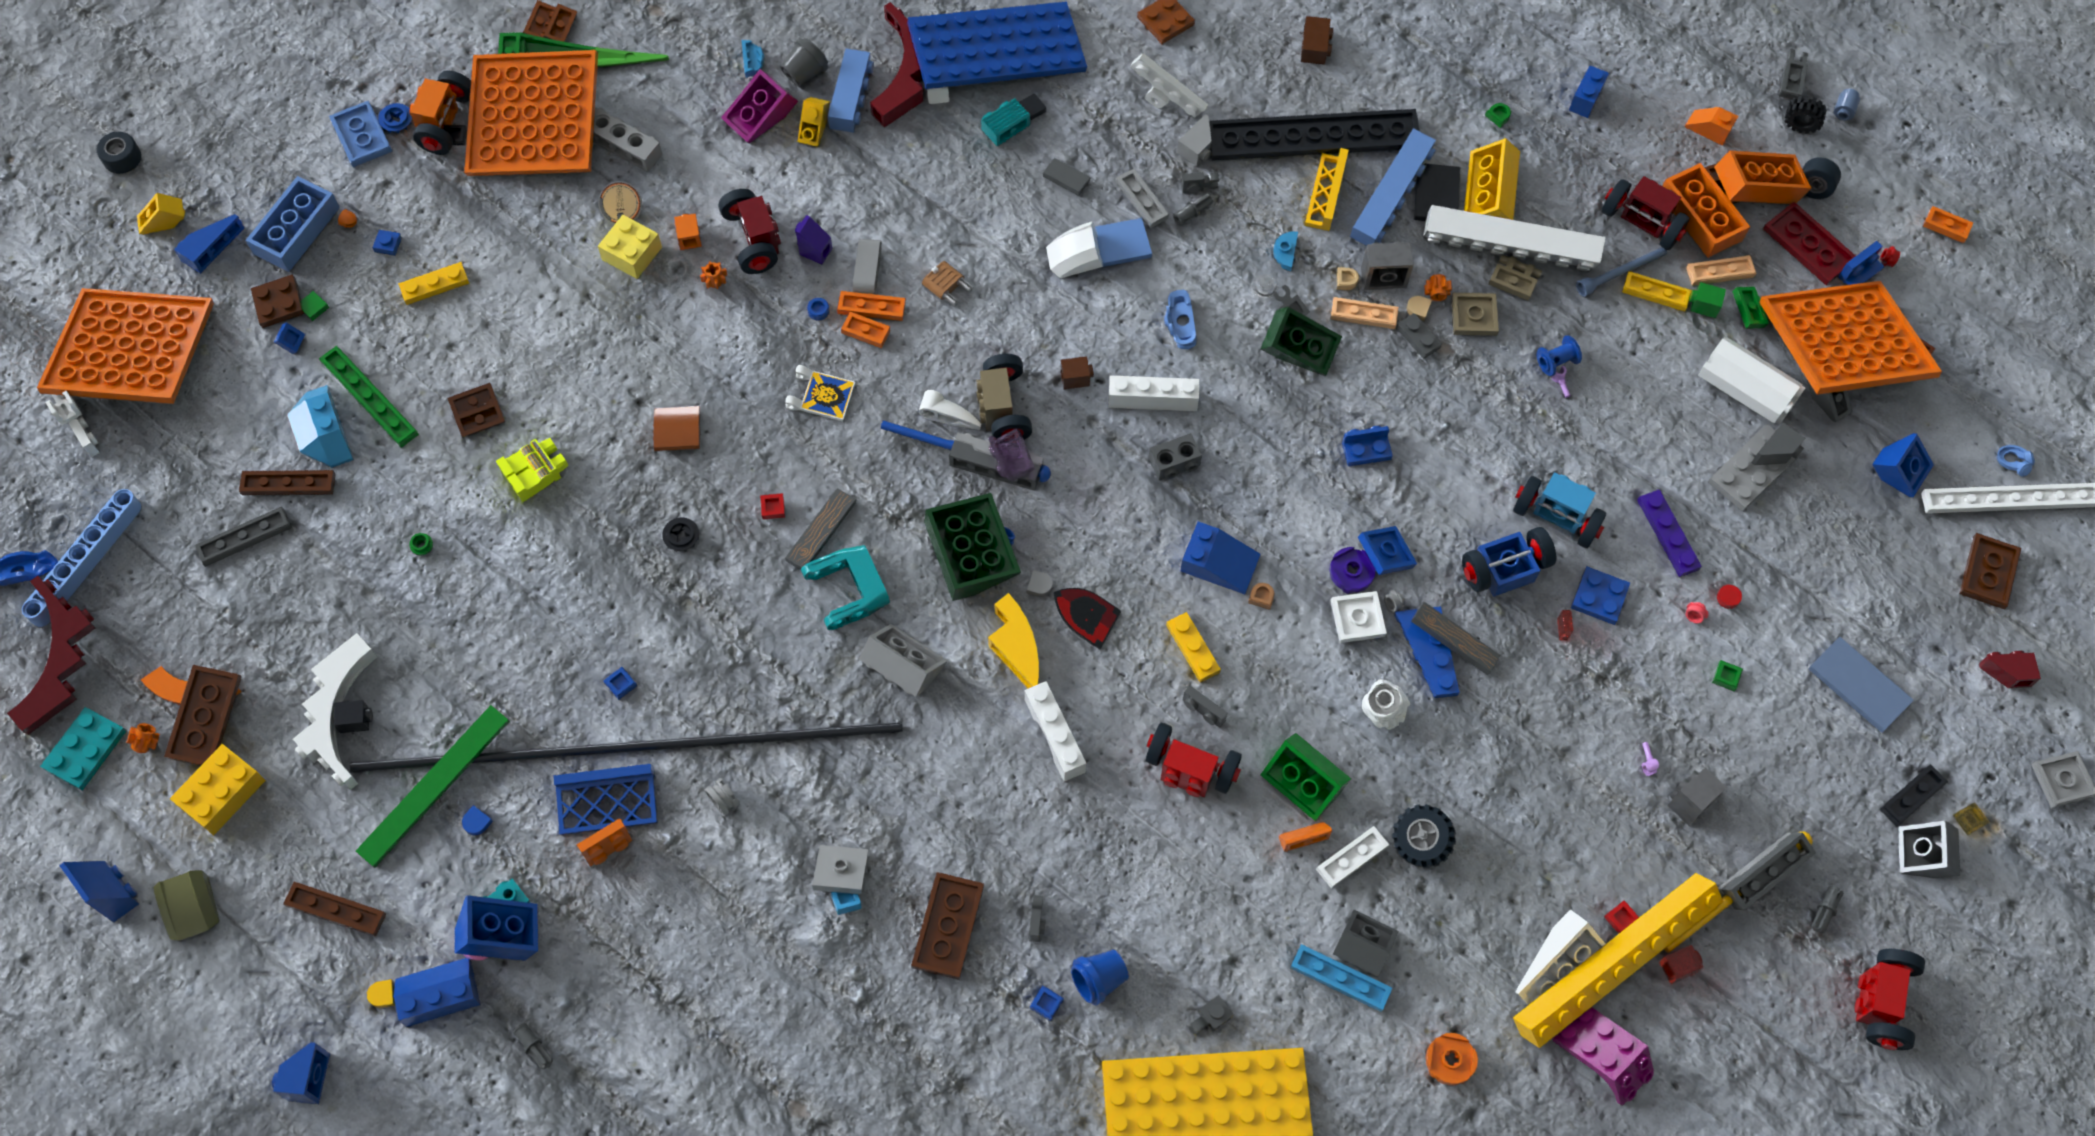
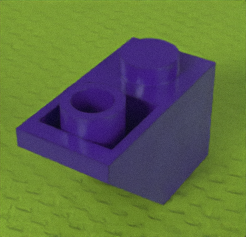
[795,215,833,265]

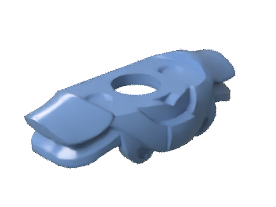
[1164,290,1197,349]

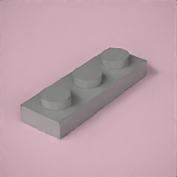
[1116,168,1169,228]

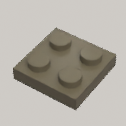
[1451,293,1499,336]

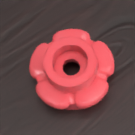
[1685,602,1709,623]

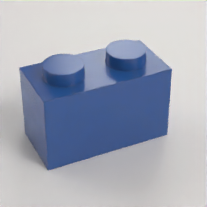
[1569,65,1609,118]

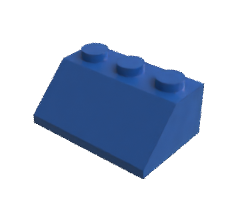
[455,895,538,961]
[394,958,480,1027]

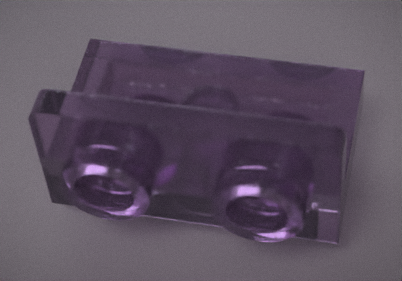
[988,428,1035,482]

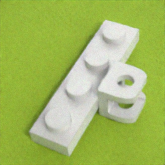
[1130,53,1208,118]
[45,391,100,457]

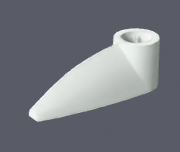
[919,390,981,430]

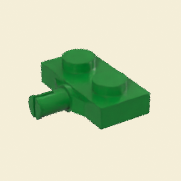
[1732,287,1769,329]

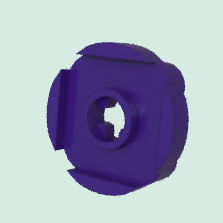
[1329,547,1376,594]

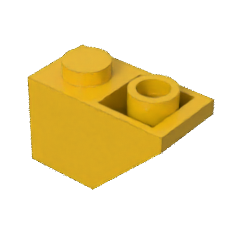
[797,97,830,146]

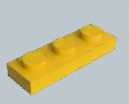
[398,262,469,305]
[1166,612,1221,683]

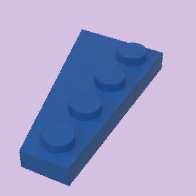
[1394,606,1460,698]

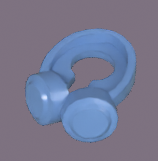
[1997,445,2035,477]

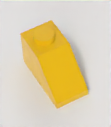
[137,193,185,235]

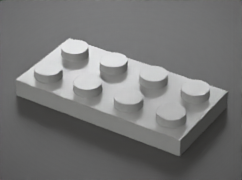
[1708,423,1802,511]

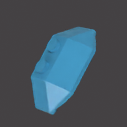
[288,385,354,468]

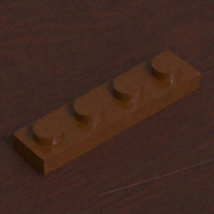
[239,470,336,495]
[283,882,386,937]

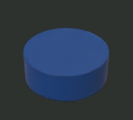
[807,298,830,321]

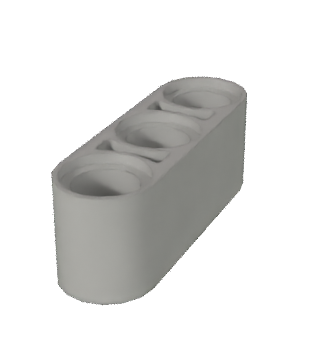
[853,239,882,295]

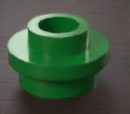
[409,533,433,556]

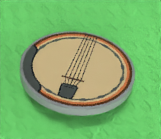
[598,181,642,224]

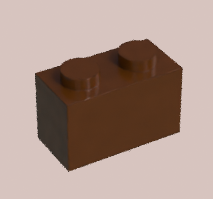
[1300,16,1334,65]

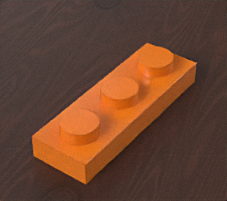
[837,291,906,321]

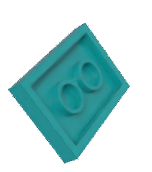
[40,707,127,791]

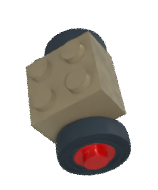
[976,354,1032,443]

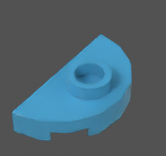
[741,40,764,78]
[1273,231,1298,271]

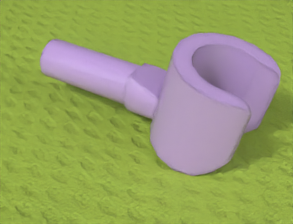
[1552,366,1571,398]
[1642,742,1659,776]

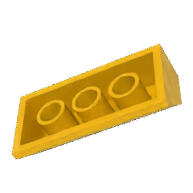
[1464,138,1520,220]

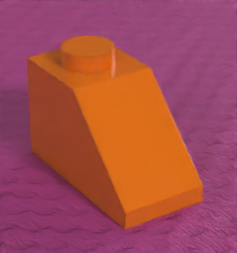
[1685,107,1739,146]

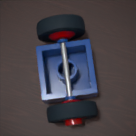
[1462,527,1557,597]

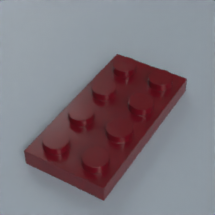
[1763,202,1856,286]

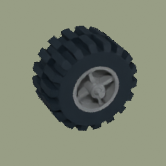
[1392,804,1456,868]

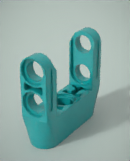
[801,545,890,630]

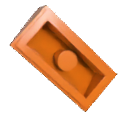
[1279,822,1332,852]

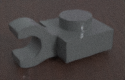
[1189,995,1234,1036]

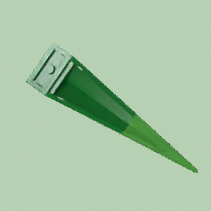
[498,32,669,67]

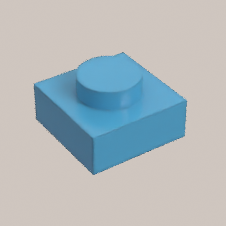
[831,892,861,915]

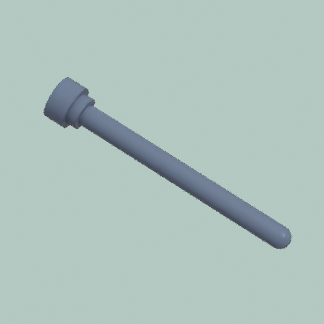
[1576,248,1667,297]

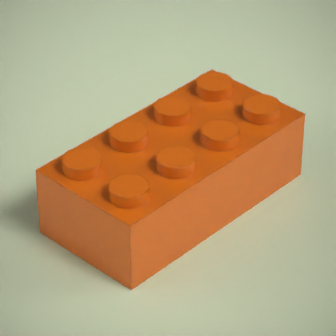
[1714,150,1811,204]
[1663,163,1750,258]

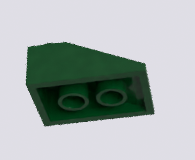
[1260,307,1342,376]

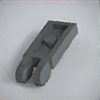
[1779,49,1808,100]

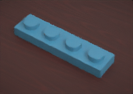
[1290,944,1392,1012]

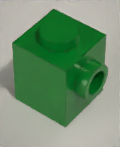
[1689,282,1726,318]

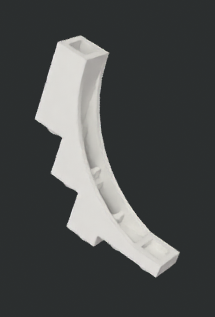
[293,633,377,790]

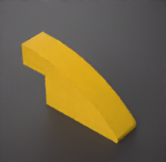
[988,593,1039,689]

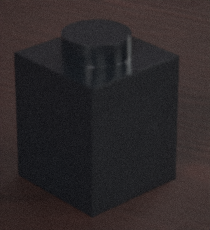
[334,700,373,733]

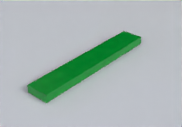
[319,346,419,448]

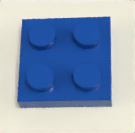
[1358,526,1417,575]
[1571,566,1630,625]

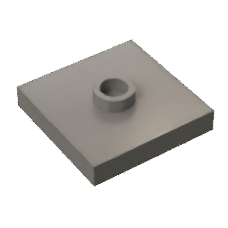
[2031,751,2095,809]
[812,845,868,895]

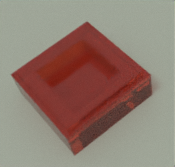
[1557,610,1573,640]

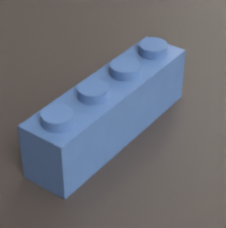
[828,49,874,133]

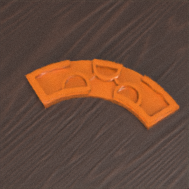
[141,666,241,705]

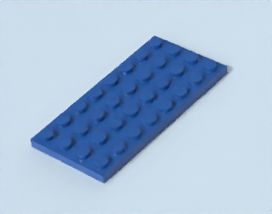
[907,1,1087,89]

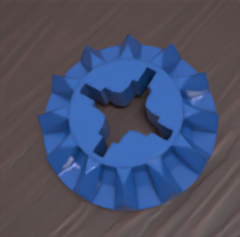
[378,103,412,134]

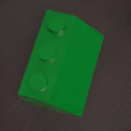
[1260,733,1351,821]

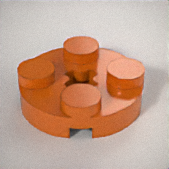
[1426,1033,1478,1086]

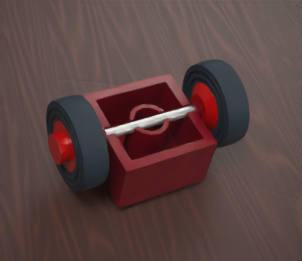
[1602,176,1690,250]
[718,189,781,274]

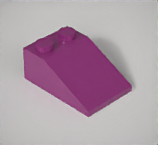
[721,69,798,143]

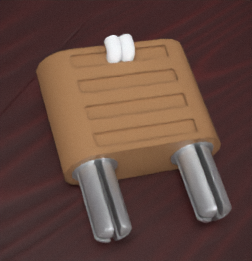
[922,261,973,306]

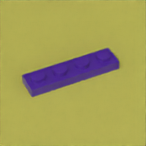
[1637,489,1702,577]

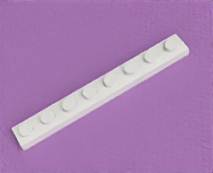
[1921,483,2095,513]

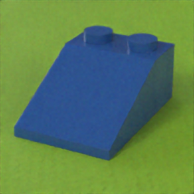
[1180,521,1261,595]
[59,861,139,923]

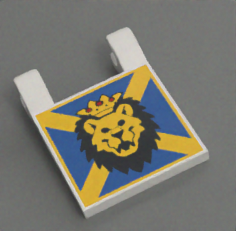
[785,365,855,422]

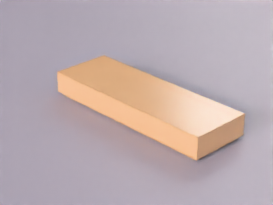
[1686,255,1756,286]
[1330,297,1399,329]

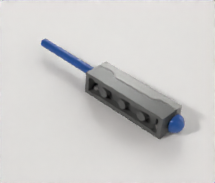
[881,420,1051,491]

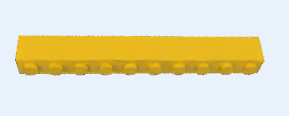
[1513,873,1723,1048]

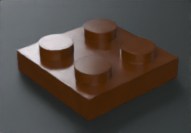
[251,274,305,328]

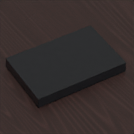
[1414,163,1460,221]

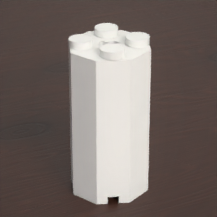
[1698,336,1805,425]

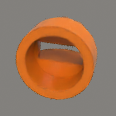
[338,209,357,228]

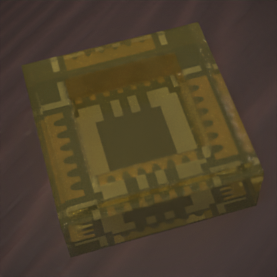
[1953,802,1990,836]

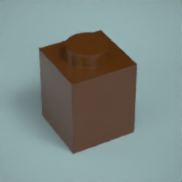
[1060,356,1094,390]

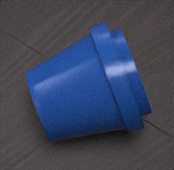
[1071,950,1129,1006]

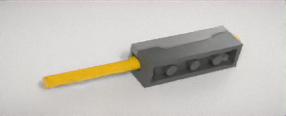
[1664,831,1816,953]

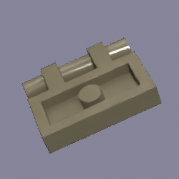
[1488,255,1542,301]

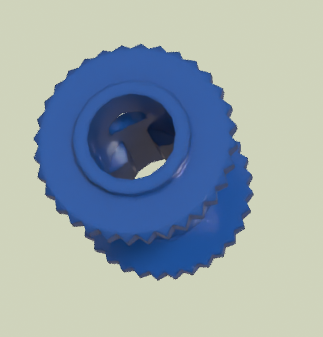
[1537,335,1582,376]

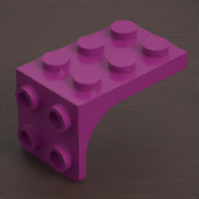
[1552,1007,1654,1106]

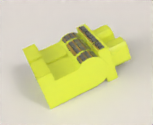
[496,438,569,502]

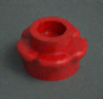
[1880,246,1900,267]

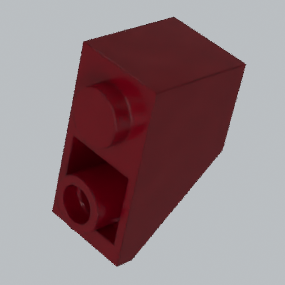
[1979,650,2041,688]

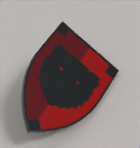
[1054,588,1121,650]

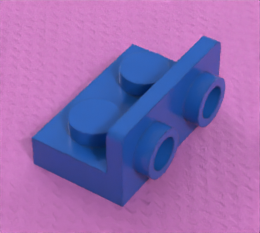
[1838,241,1884,285]
[1342,426,1393,467]

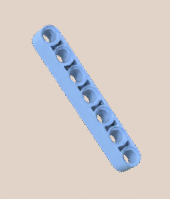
[22,489,141,627]

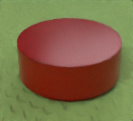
[1717,585,1742,609]

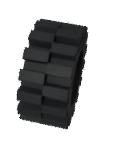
[1784,96,1827,134]

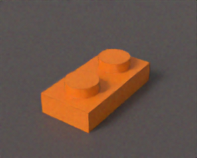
[1923,206,1973,243]
[841,312,891,348]

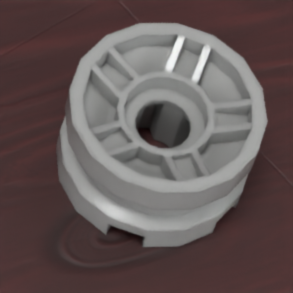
[704,778,740,816]

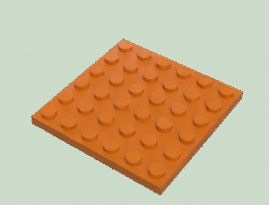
[464,50,598,176]
[1759,281,1942,395]
[37,288,214,404]

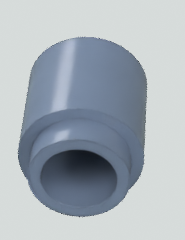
[1834,89,1860,121]

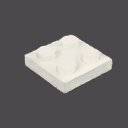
[1331,591,1387,643]

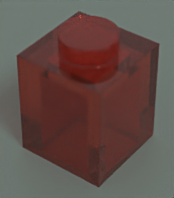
[1659,945,1703,984]

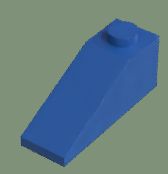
[174,214,245,274]

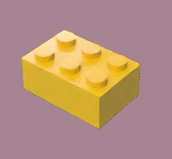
[170,744,266,836]

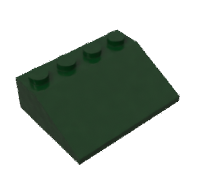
[924,493,1021,601]

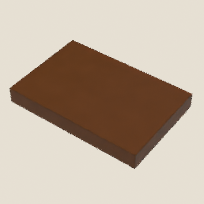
[1959,533,2022,610]

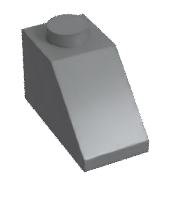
[1177,114,1211,167]

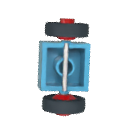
[1513,472,1607,549]

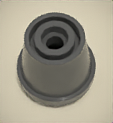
[780,38,828,87]

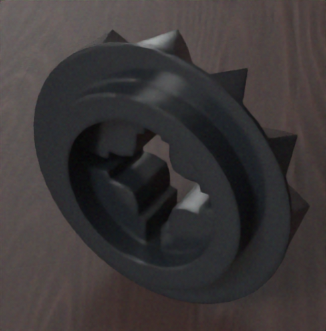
[662,517,699,553]

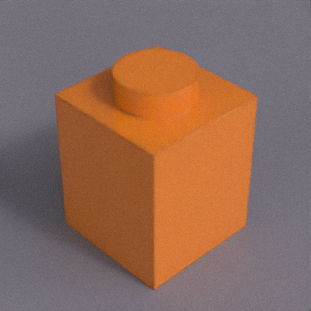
[674,213,702,250]

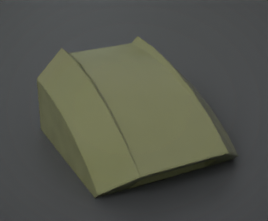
[153,870,219,941]

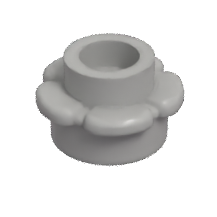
[1384,590,1405,612]

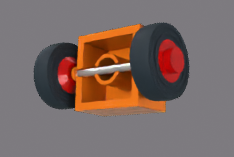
[409,71,471,155]

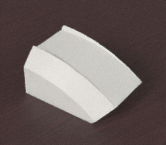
[1046,222,1103,278]

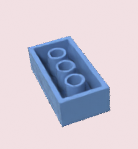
[245,176,340,272]

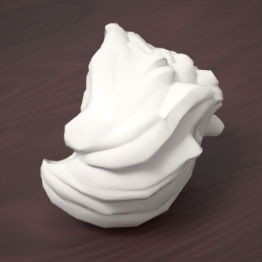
[1362,679,1411,730]

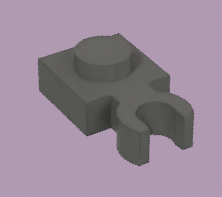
[1181,172,1219,193]
[1273,285,1310,316]
[1029,895,1046,942]

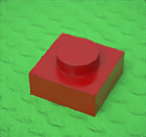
[760,493,785,520]
[1604,900,1639,934]

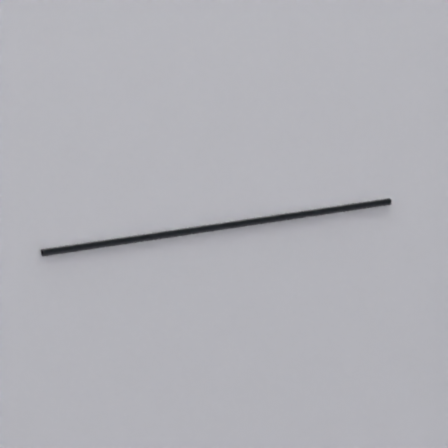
[350,722,903,772]

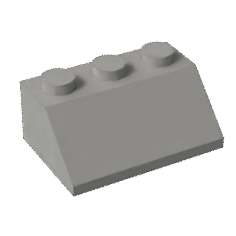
[859,624,947,697]

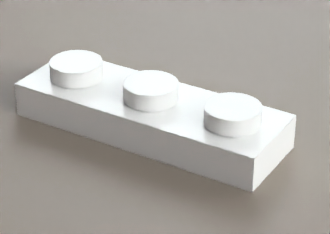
[1316,826,1389,889]

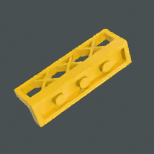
[1305,148,1349,231]

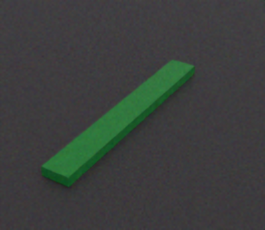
[356,705,510,868]

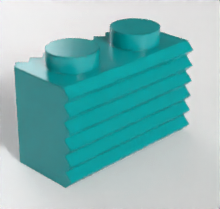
[981,98,1030,146]

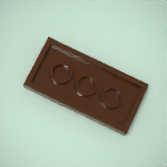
[164,665,242,765]
[911,872,984,980]

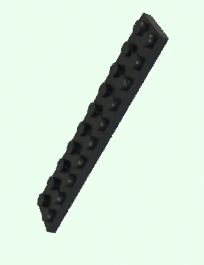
[1209,109,1420,161]

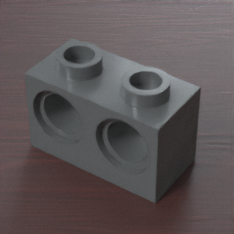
[1149,433,1202,480]

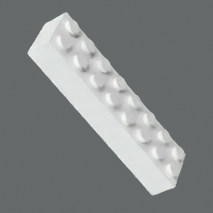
[1423,205,1605,271]

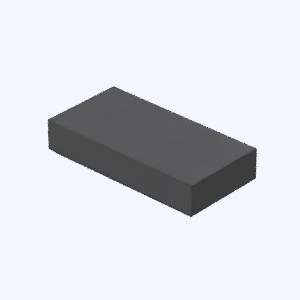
[1043,158,1090,196]

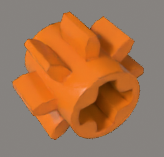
[700,261,728,289]
[1424,274,1452,301]
[126,723,160,753]

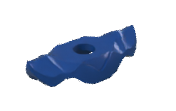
[0,550,58,586]

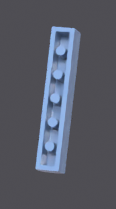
[1350,128,1436,246]

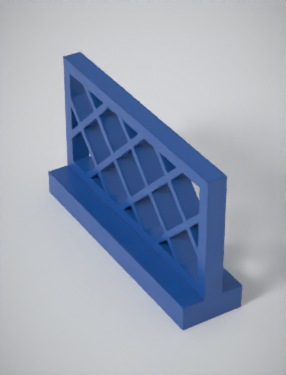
[553,764,658,835]

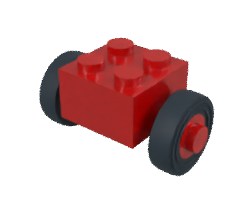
[1146,723,1242,798]
[1854,948,1925,1050]

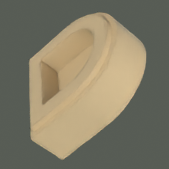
[1337,267,1359,290]
[1406,296,1432,321]

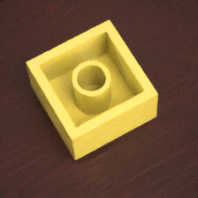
[598,215,662,279]

